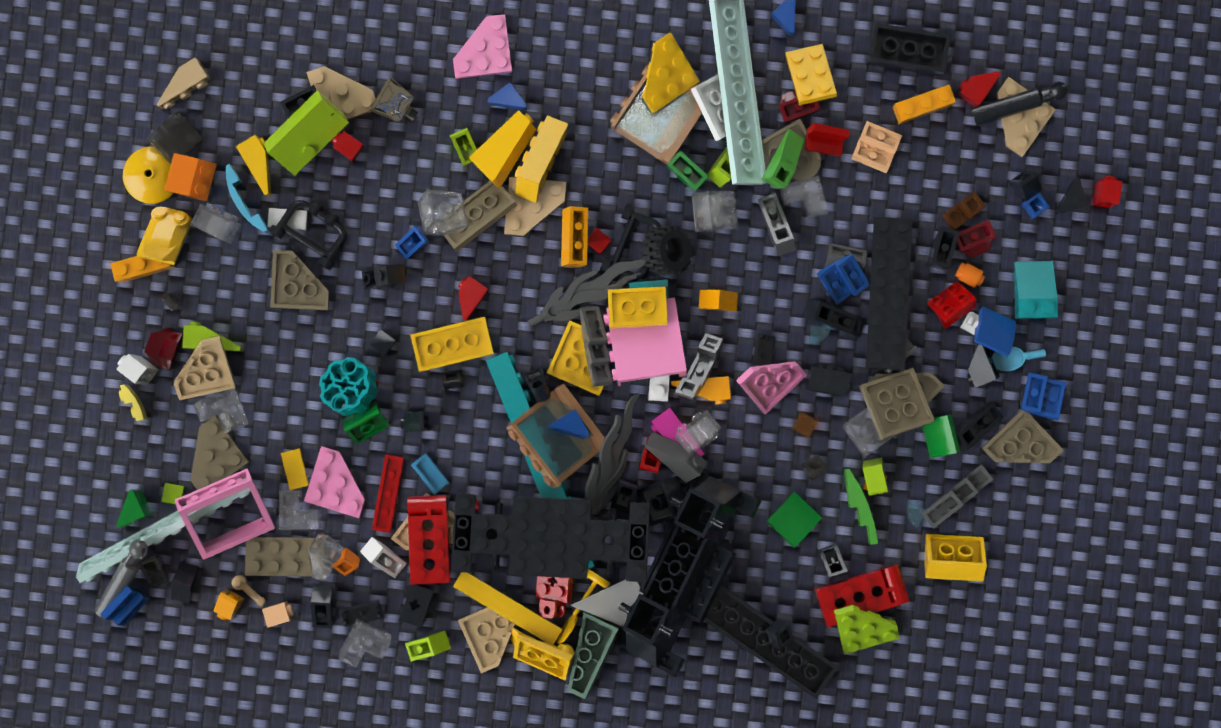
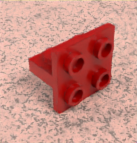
[927,281,977,329]

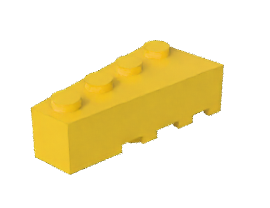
[515,115,568,203]

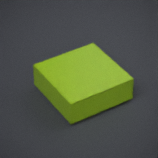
[161,483,185,504]

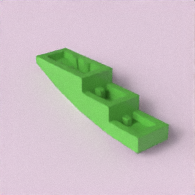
[844,469,878,545]

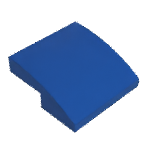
[817,254,870,305]
[974,307,1016,357]
[1021,373,1066,421]
[100,586,150,626]

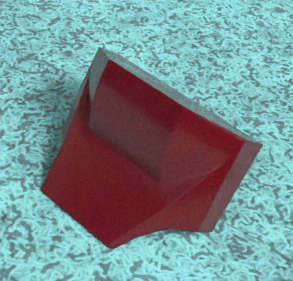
[778,90,821,123]
[956,220,996,258]
[144,328,183,371]

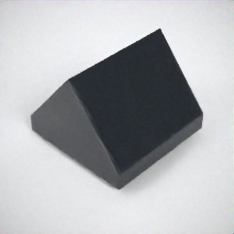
[442,370,464,390]

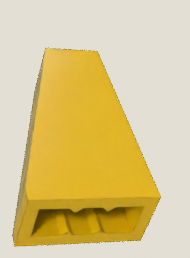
[469,110,536,189]

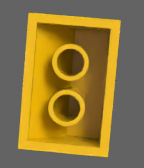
[924,534,987,581]

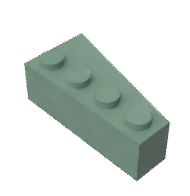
[567,612,621,699]

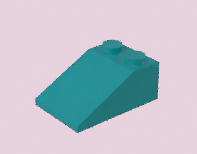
[1014,261,1058,319]

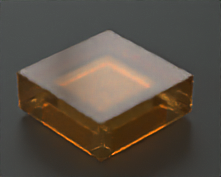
[791,412,818,438]

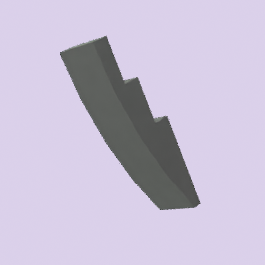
[580,306,613,387]
[921,464,994,529]

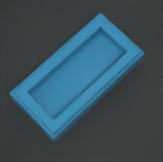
[411,453,450,495]

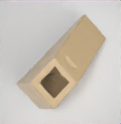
[157,57,211,110]

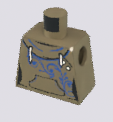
[370,77,419,122]

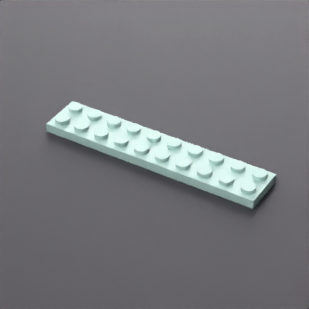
[709,0,767,185]
[76,477,250,583]

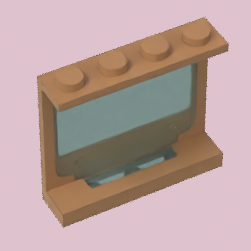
[610,64,702,165]
[506,384,605,488]

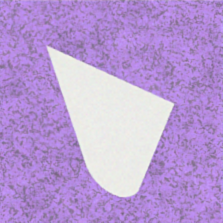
[570,580,643,627]

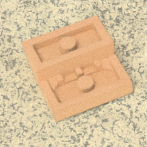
[851,121,902,173]

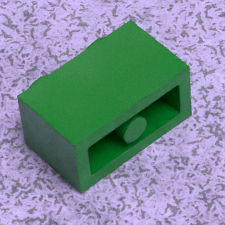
[667,151,709,193]

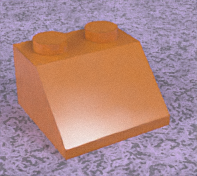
[164,153,217,201]

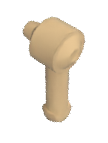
[232,575,265,606]

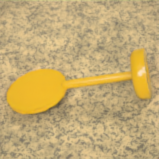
[556,569,610,644]

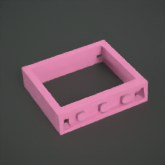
[175,468,275,560]

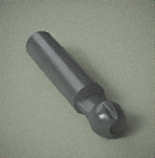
[95,540,149,619]

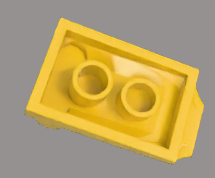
[137,207,192,265]
[510,627,575,681]

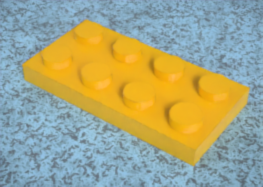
[410,317,494,372]

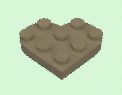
[762,119,821,181]

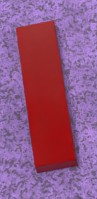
[372,454,405,533]

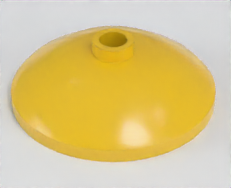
[123,147,174,204]

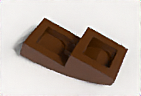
[942,191,986,230]

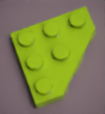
[834,605,900,655]

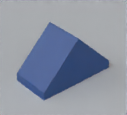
[771,0,796,36]
[488,83,527,111]
[395,225,430,260]
[547,409,589,439]

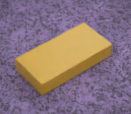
[281,448,309,490]

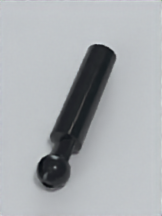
[971,81,1068,126]

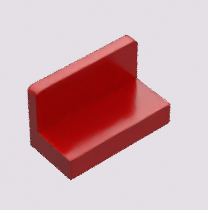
[805,123,850,157]

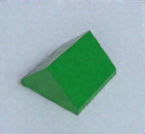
[342,401,390,444]
[116,489,153,528]

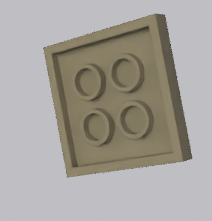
[859,368,935,440]

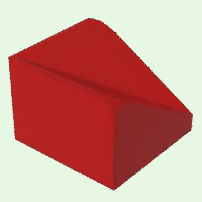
[587,228,611,255]

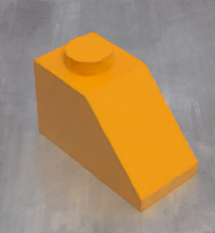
[213,589,245,621]

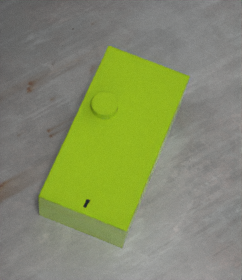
[263,90,349,176]

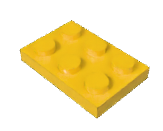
[785,44,837,105]
[608,286,668,329]

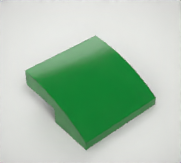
[922,414,960,458]
[766,492,822,548]

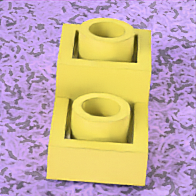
[119,385,148,421]

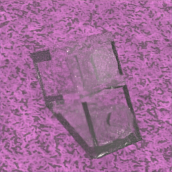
[308,534,344,580]

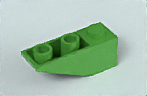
[761,129,804,189]

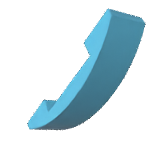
[226,164,269,234]

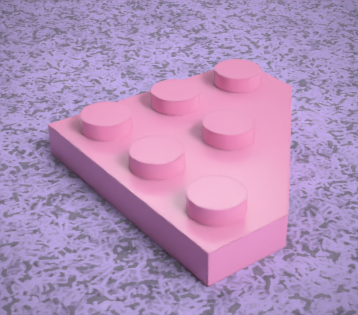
[453,14,512,79]
[736,361,807,415]
[304,446,365,518]

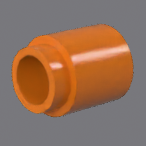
[955,262,985,288]

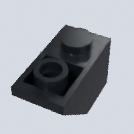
[362,264,406,290]

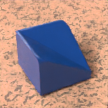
[1021,192,1050,219]

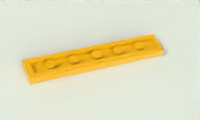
[453,572,562,645]

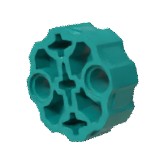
[319,357,378,416]

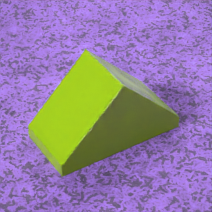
[450,128,477,166]
[863,457,888,496]

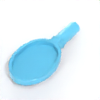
[992,347,1046,371]

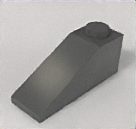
[758,193,796,256]
[645,432,706,483]

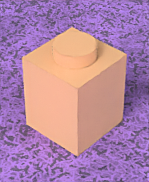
[262,601,294,628]

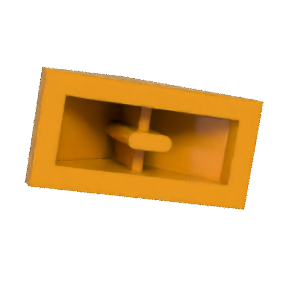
[698,290,738,312]

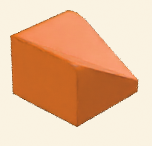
[331,547,360,576]

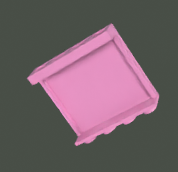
[604,298,687,386]

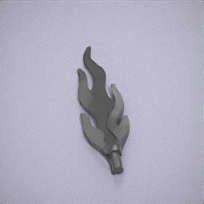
[528,258,646,327]
[585,393,640,520]

